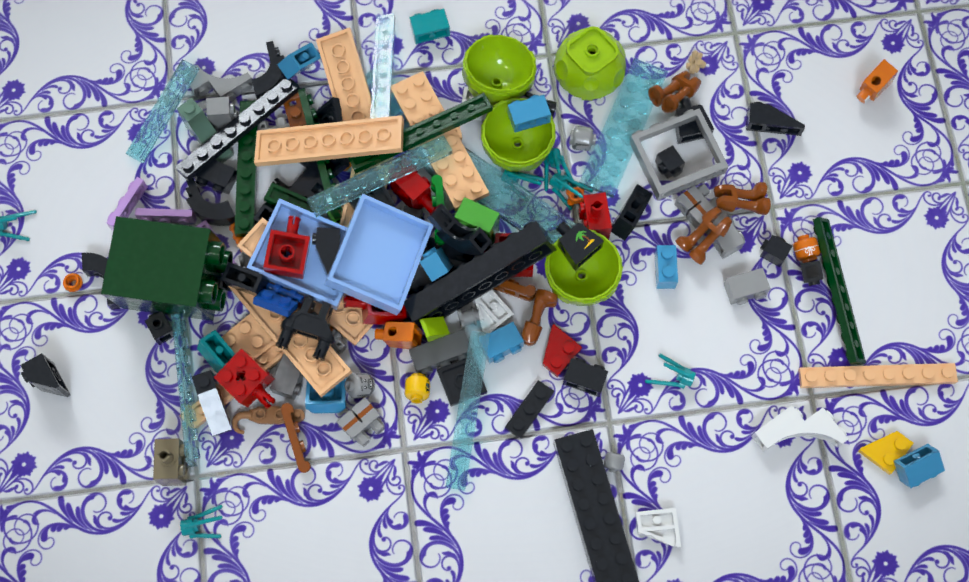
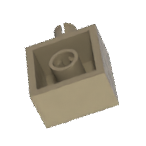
[153,438,190,486]

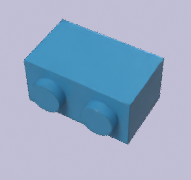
[277,42,321,80]
[508,95,551,133]
[654,245,678,289]
[420,247,453,282]
[479,322,524,364]
[894,444,945,488]

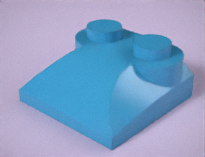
[305,377,347,413]

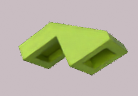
[420,316,450,342]

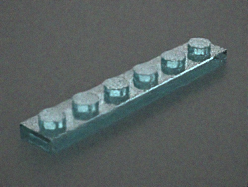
[125,59,200,163]

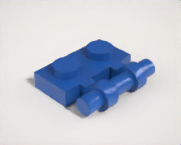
[253,283,304,317]

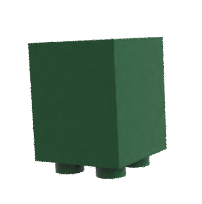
[101,216,233,321]

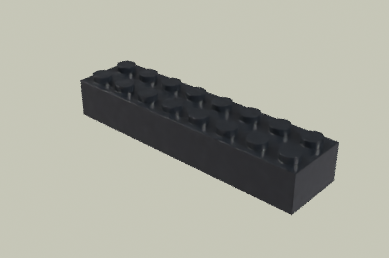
[404,221,557,327]
[553,429,639,582]

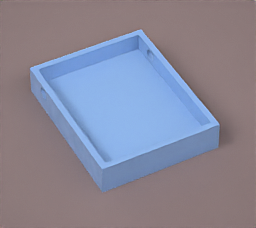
[324,193,434,315]
[246,198,347,310]

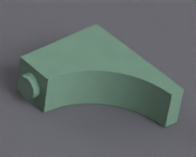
[176,97,234,163]

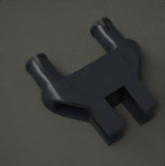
[272,161,325,205]
[276,296,335,361]

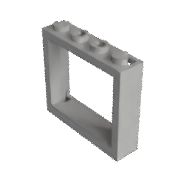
[629,108,729,201]

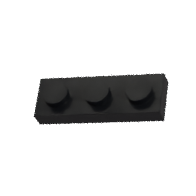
[505,380,554,440]

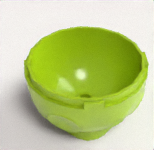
[554,26,626,101]
[462,34,536,106]
[481,98,556,172]
[545,230,623,306]

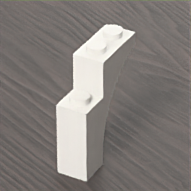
[751,405,848,452]

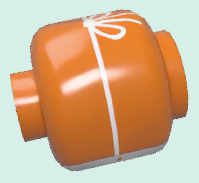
[793,234,820,263]

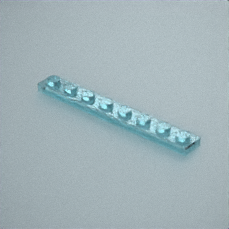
[370,14,395,119]
[307,135,453,217]
[171,314,200,467]
[445,331,490,491]

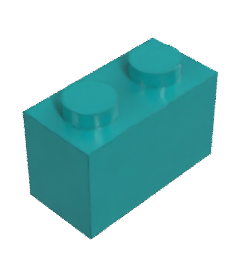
[409,9,450,44]
[197,330,235,373]

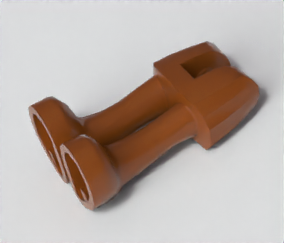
[648,71,701,113]
[714,182,771,215]
[675,206,732,265]
[522,289,558,346]

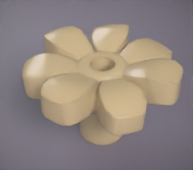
[686,51,706,74]

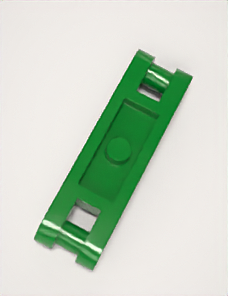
[431,175,445,245]

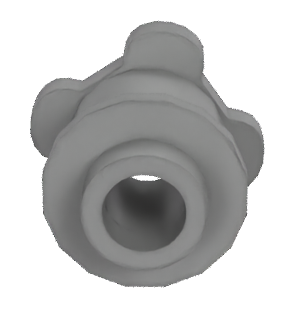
[457,307,480,329]

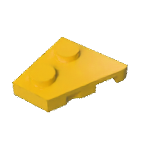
[858,431,913,475]

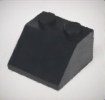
[20,353,71,397]

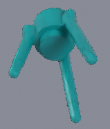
[544,148,577,191]
[501,170,544,202]
[549,173,593,210]
[0,210,37,241]
[645,354,696,389]
[180,505,223,539]

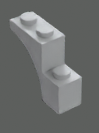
[182,65,253,102]

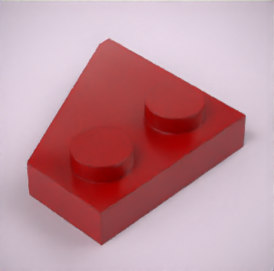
[543,324,582,377]

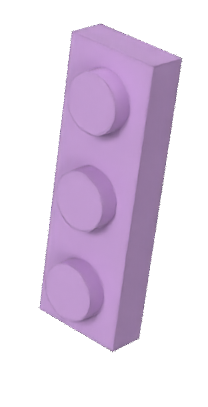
[107,177,148,230]
[135,208,196,225]

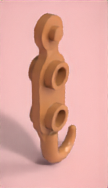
[232,406,305,434]

